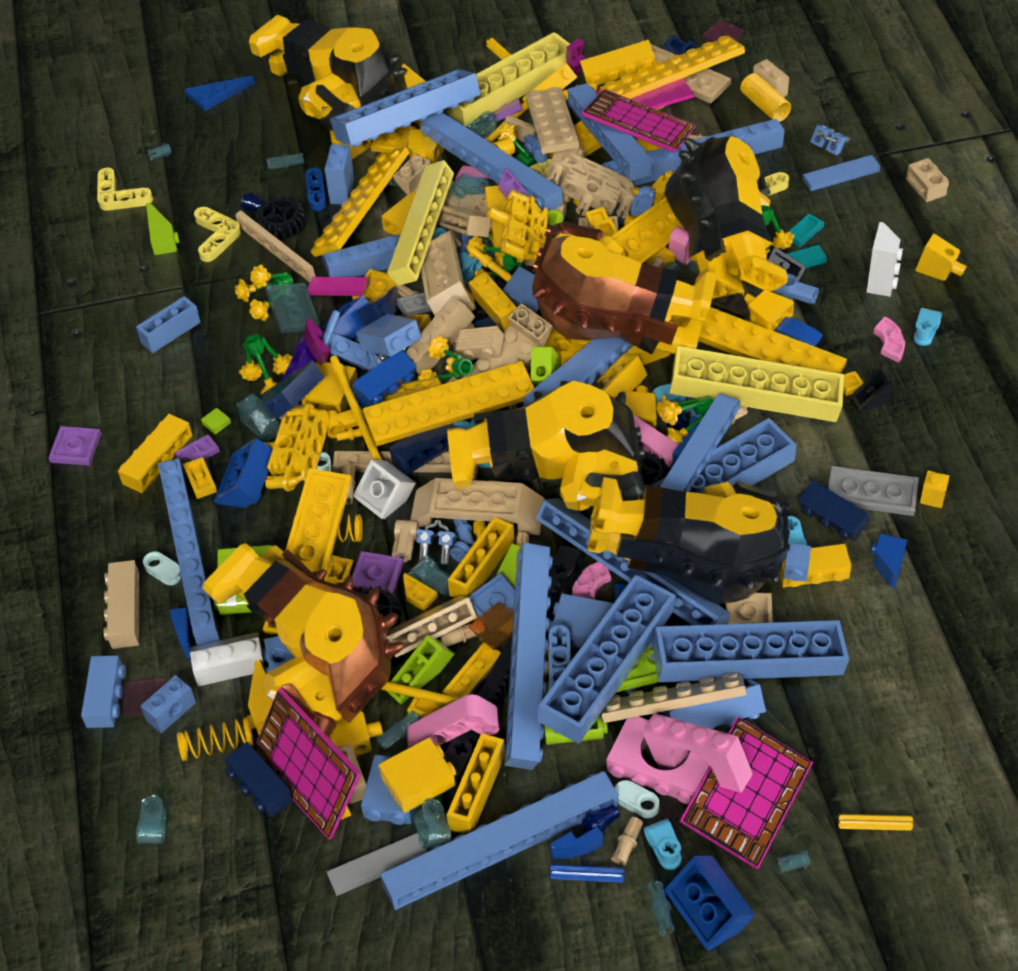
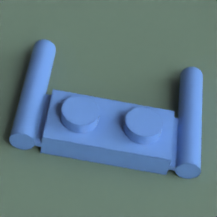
[322,310,380,371]

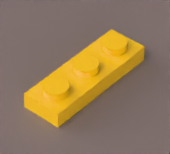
[442,643,501,698]

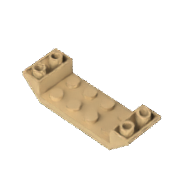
[393,154,487,216]
[421,230,476,316]
[447,303,553,383]
[410,478,545,535]

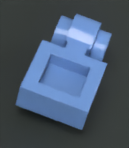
[523,134,548,163]
[631,186,655,216]

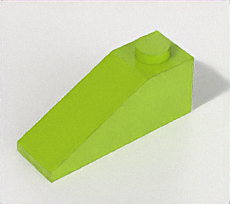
[146,203,180,255]
[387,635,454,704]

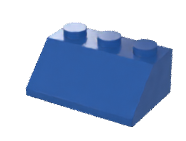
[320,295,369,341]
[352,350,417,408]
[213,438,273,508]
[664,856,756,950]

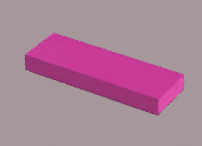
[307,277,368,296]

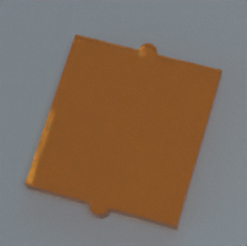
[469,602,514,650]

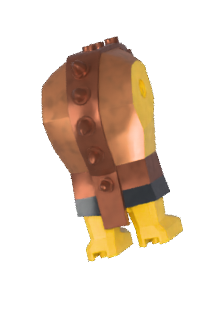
[532,222,717,354]
[202,543,404,740]

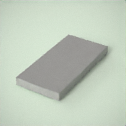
[828,466,919,516]

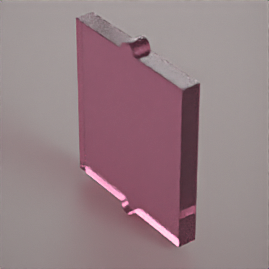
[702,20,744,42]
[121,678,165,717]

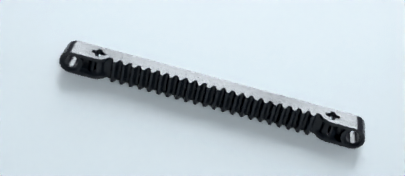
[443,544,584,789]

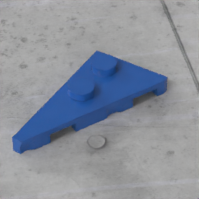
[185,75,255,111]

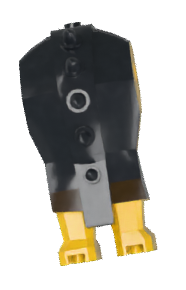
[587,477,790,604]

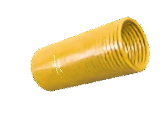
[740,73,791,122]

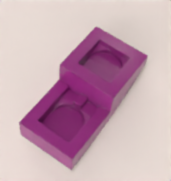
[566,38,587,76]
[303,318,330,365]

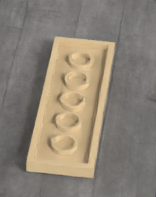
[641,40,731,104]
[525,87,579,154]
[602,672,747,723]

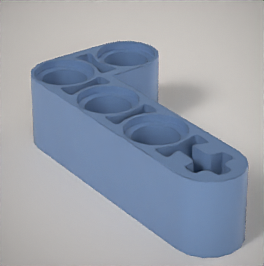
[549,625,570,690]

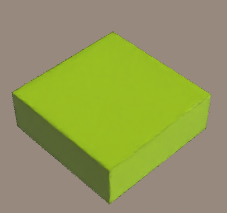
[201,408,231,434]

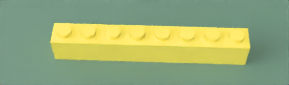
[387,160,454,286]

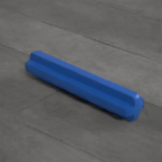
[550,864,624,883]

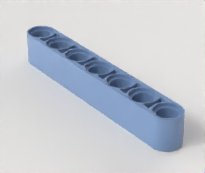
[660,393,740,492]

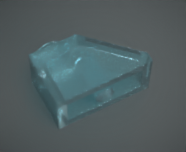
[237,393,280,442]

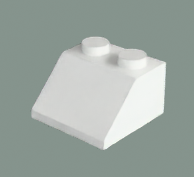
[353,460,416,519]

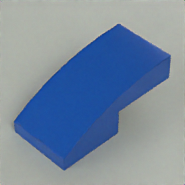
[775,317,823,346]
[550,827,603,859]

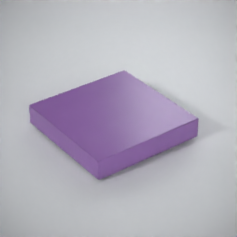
[48,426,102,466]
[352,551,404,593]

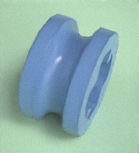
[450,541,471,562]

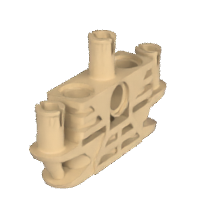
[547,153,635,218]

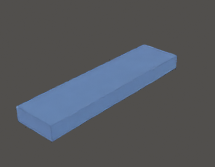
[803,155,880,191]

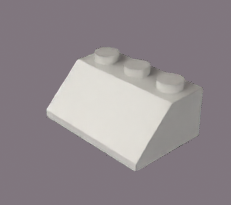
[867,222,903,297]
[190,632,265,686]

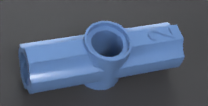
[772,274,819,304]

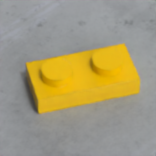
[183,457,217,499]

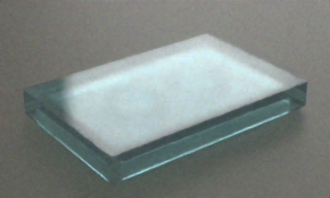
[266,283,320,333]

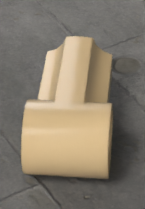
[392,520,420,562]

